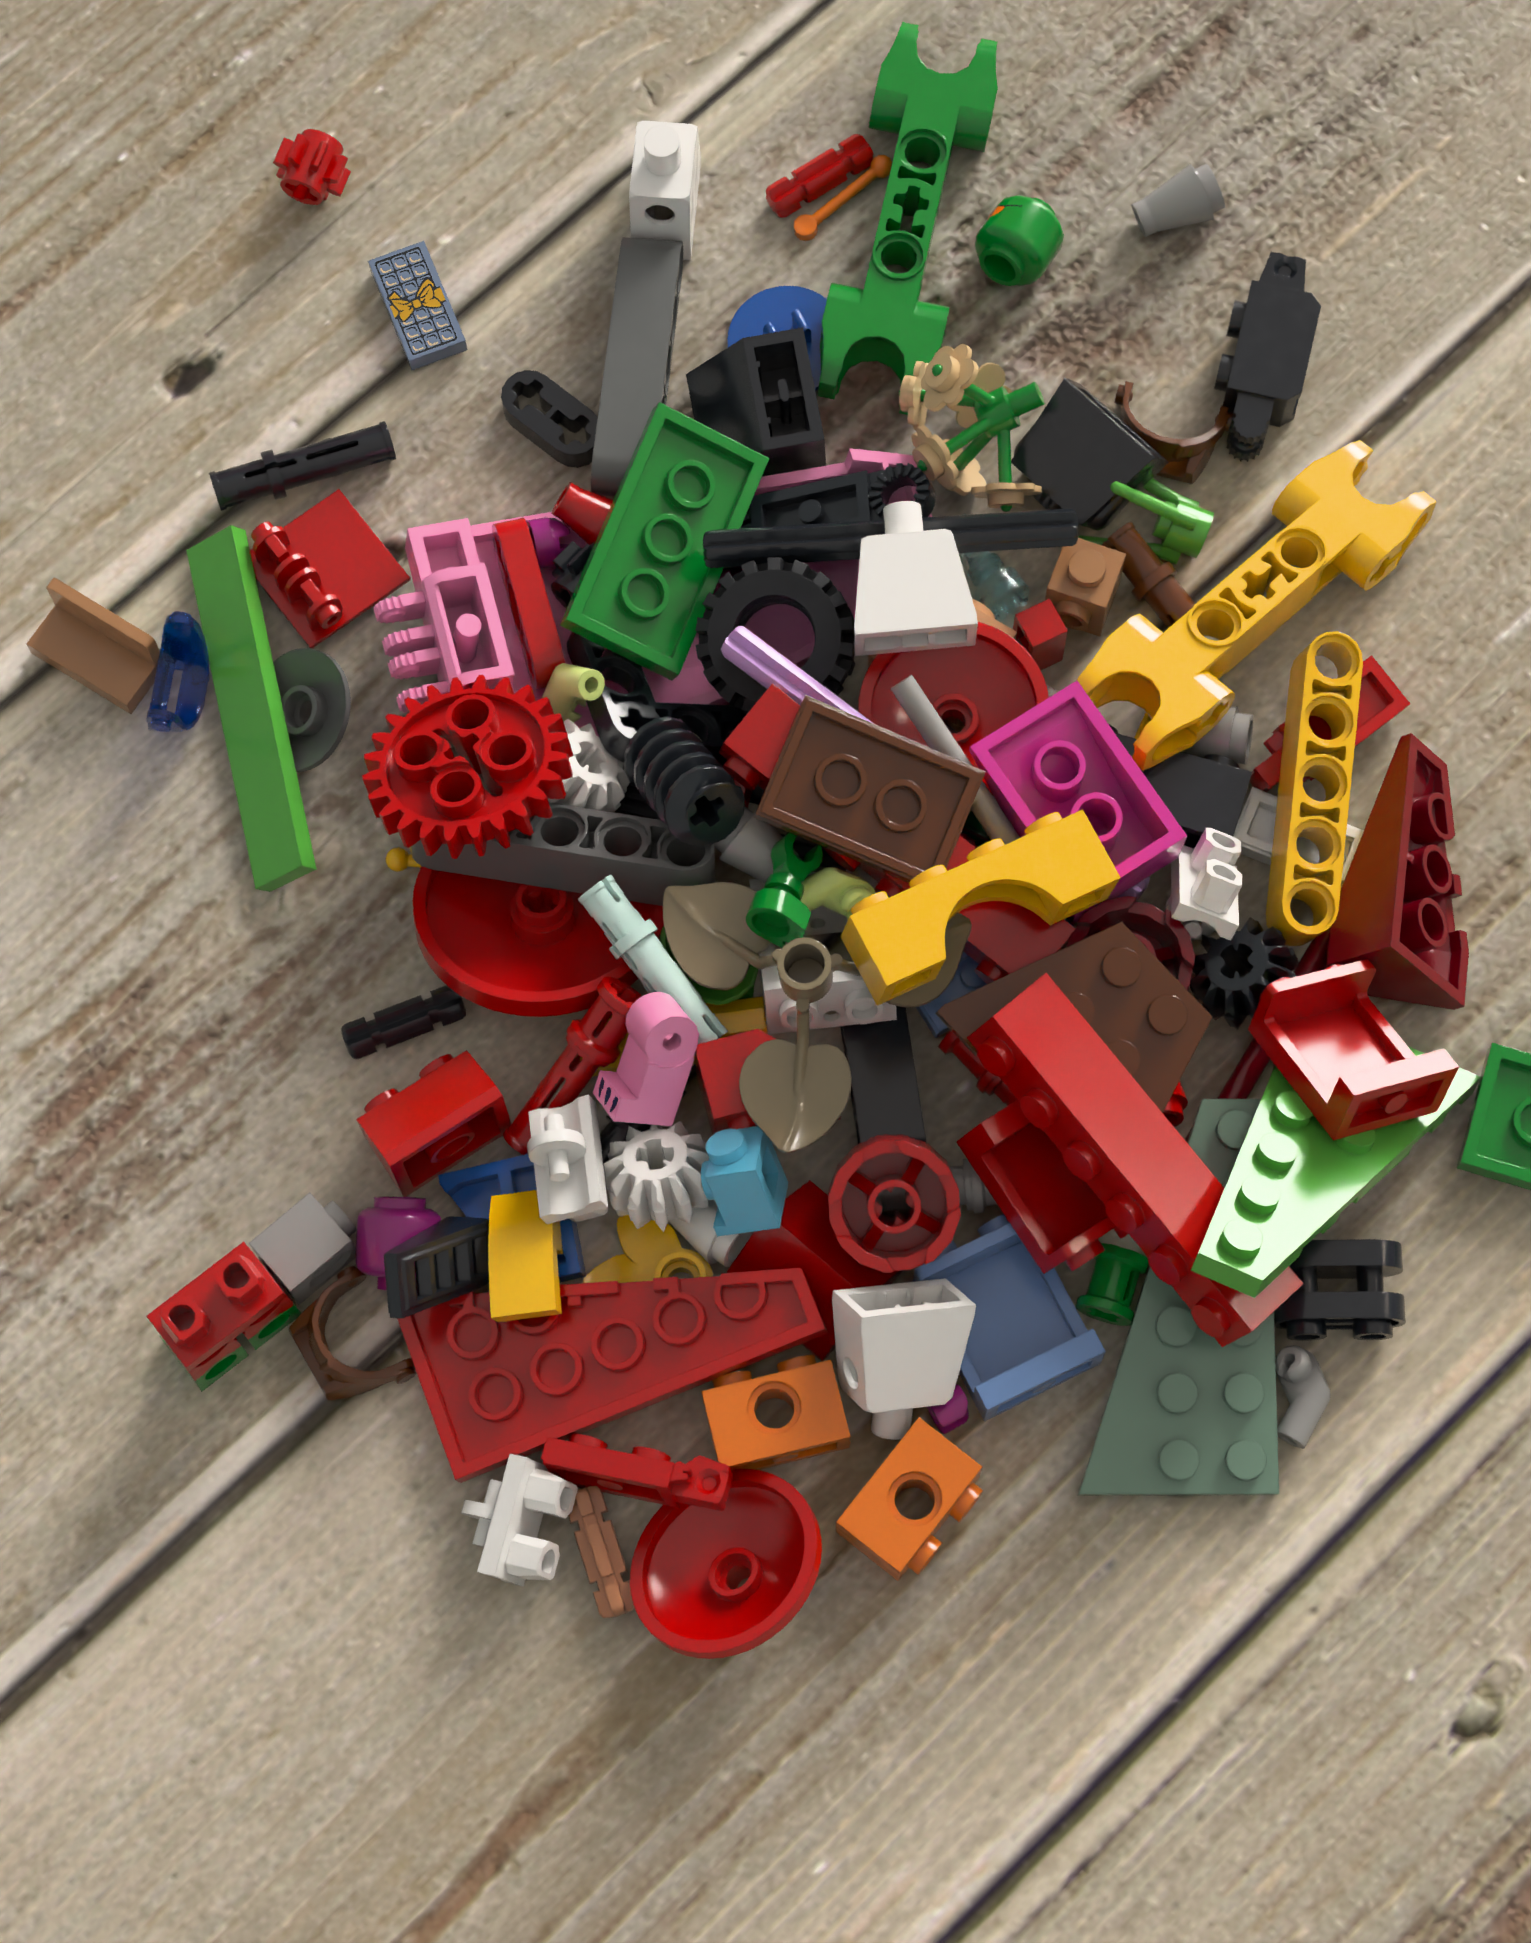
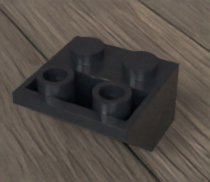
[686,327,826,477]

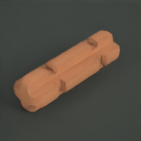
[568,1486,635,1618]

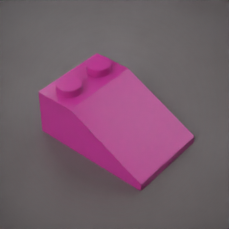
[969,680,1187,925]

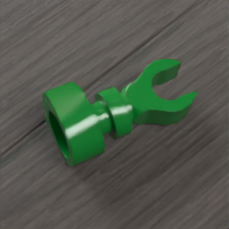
[746,833,823,948]

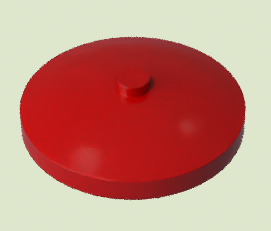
[412,866,664,1017]

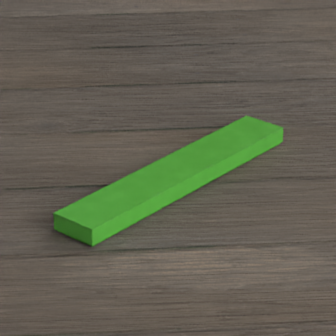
[186,525,317,892]

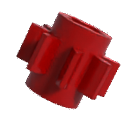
[273,129,351,205]

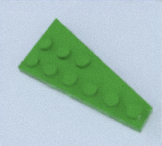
[1191,1046,1481,1298]

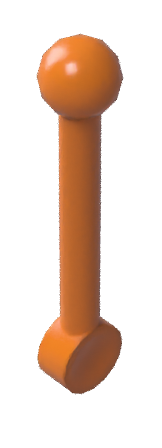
[794,154,892,241]

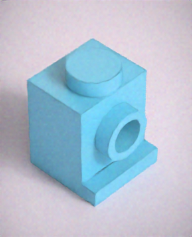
[701,1126,789,1237]

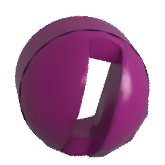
[526,518,571,569]

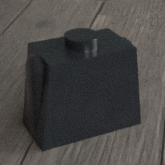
[1011,378,1169,531]

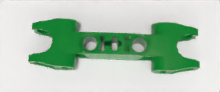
[818,22,998,415]

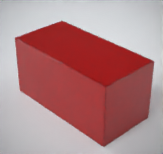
[1013,598,1068,670]

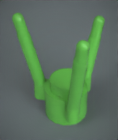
[1078,478,1214,564]

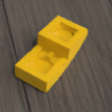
[488,1190,563,1322]

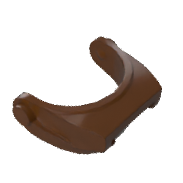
[1114,381,1233,484]
[288,1266,416,1401]

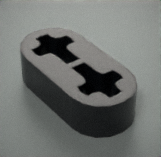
[501,370,598,468]

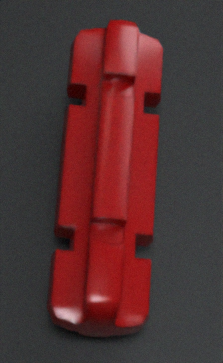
[766,134,874,218]

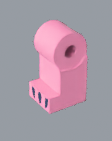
[592,992,699,1126]

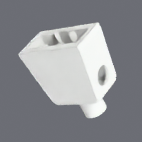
[629,121,701,260]
[854,501,978,656]
[832,1278,976,1440]

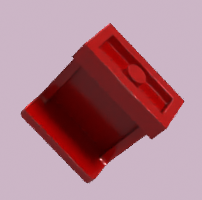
[1248,959,1459,1141]
[956,1099,1128,1274]

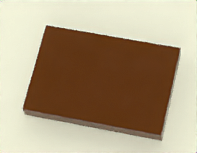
[754,695,986,883]

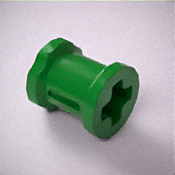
[1075,1243,1149,1326]

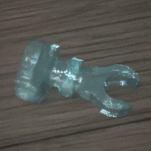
[959,513,1030,621]

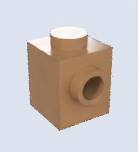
[1045,538,1126,637]

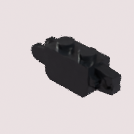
[1214,252,1321,462]

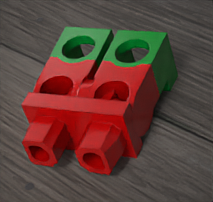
[146,1241,302,1392]

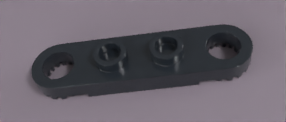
[724,463,936,569]

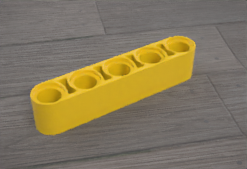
[1266,631,1363,946]

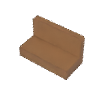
[26,578,167,714]

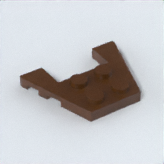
[935,922,1213,1113]

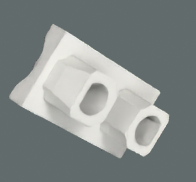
[1164,828,1242,941]
[527,1094,608,1224]
[461,1454,578,1587]

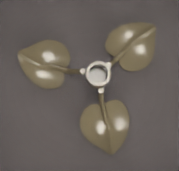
[663,882,972,1153]

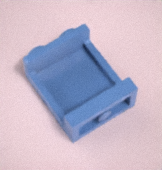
[913,1214,1106,1422]

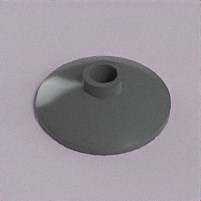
[273,648,351,772]

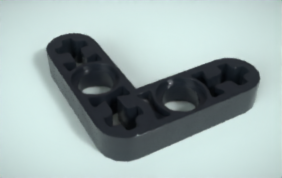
[566,632,746,766]

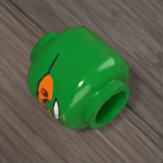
[975,195,1064,286]

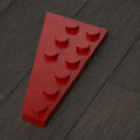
[397,1268,828,1483]

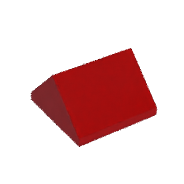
[726,1180,904,1362]

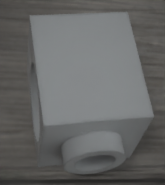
[249,1193,357,1305]

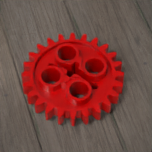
[362,675,574,859]

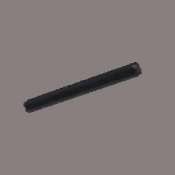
[703,508,1079,568]

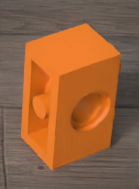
[702,1355,851,1471]
[835,1417,984,1581]

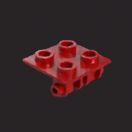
[250,489,411,649]

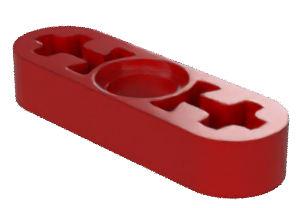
[492,518,565,690]

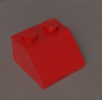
[356,1050,511,1197]

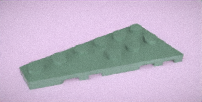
[1077,1099,1279,1496]

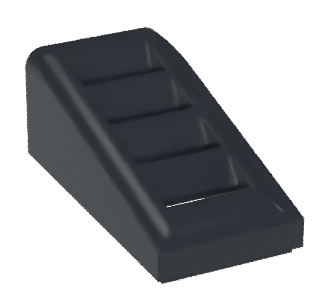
[383,1216,489,1319]

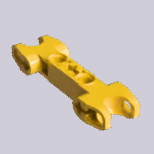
[1077,440,1436,771]

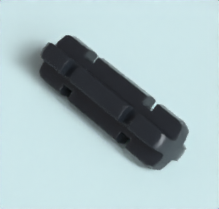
[341,985,466,1059]

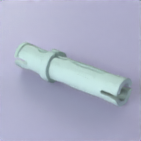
[578,875,728,1056]

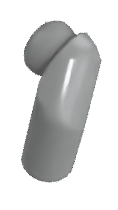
[1275,1345,1330,1449]

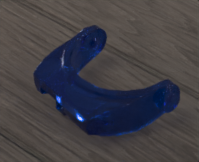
[146,611,210,732]

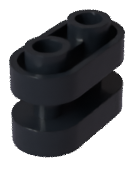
[1274,1239,1406,1341]

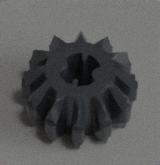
[1190,917,1298,1030]

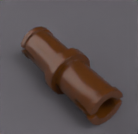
[1102,522,1196,628]

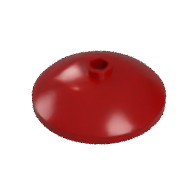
[858,622,1049,796]
[630,1469,822,1659]

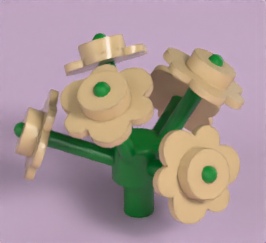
[899,344,1045,512]

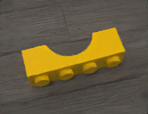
[841,809,1121,1006]

